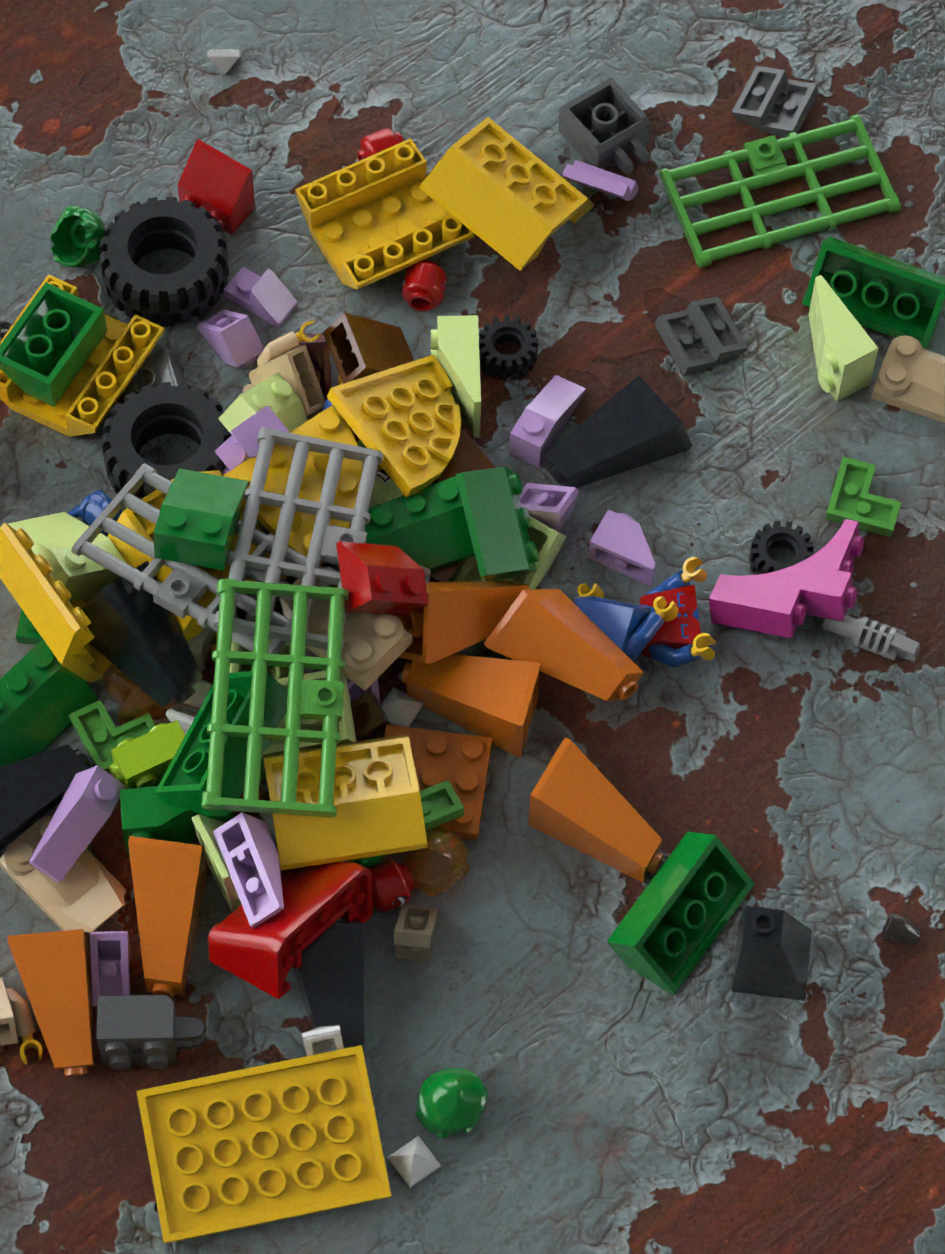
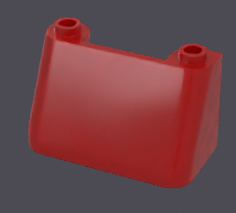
[208,862,372,1000]

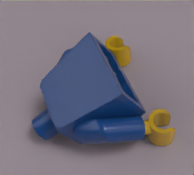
[574,583,679,661]

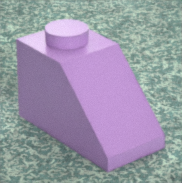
[196,309,264,368]
[588,509,656,586]

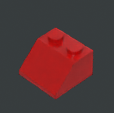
[177,139,255,235]
[336,541,429,617]

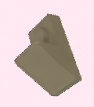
[393,904,438,962]

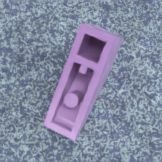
[509,375,586,468]
[29,765,125,883]
[213,812,284,928]

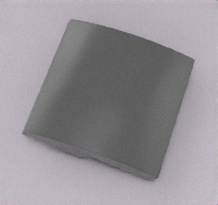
[732,66,819,138]
[654,297,748,376]

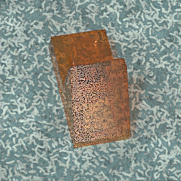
[103,664,172,726]

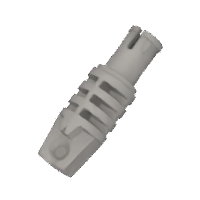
[823,615,920,662]

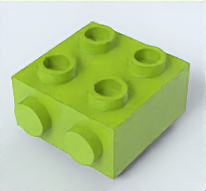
[109,720,185,799]

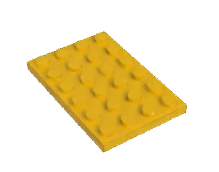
[137,1045,392,1244]

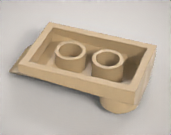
[871,335,945,423]
[279,578,413,691]
[0,815,127,932]

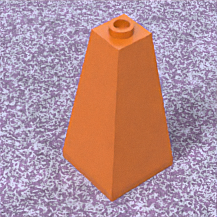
[395,581,529,664]
[484,589,644,701]
[402,654,541,757]
[528,737,664,883]
[128,836,207,998]
[8,929,95,1076]

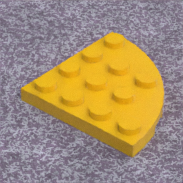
[327,354,461,498]
[223,406,363,565]

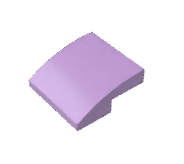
[562,160,639,201]

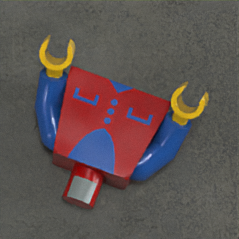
[639,557,716,668]

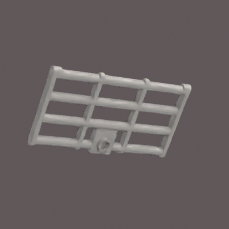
[214,427,384,650]
[72,463,340,654]

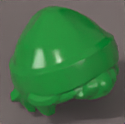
[50,205,105,268]
[416,1067,488,1139]

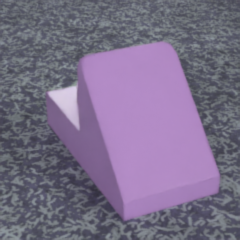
[224,267,298,328]
[214,406,290,471]
[519,483,579,532]
[90,931,132,1006]

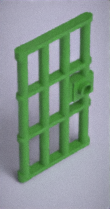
[660,114,901,268]
[201,579,349,817]

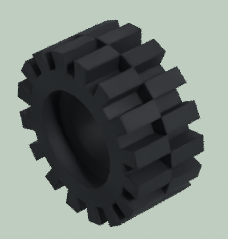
[479,315,538,381]
[749,521,814,575]

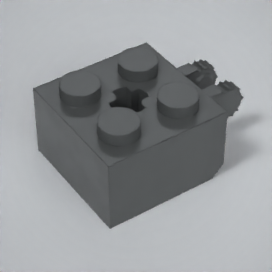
[558,77,651,175]
[96,995,207,1070]

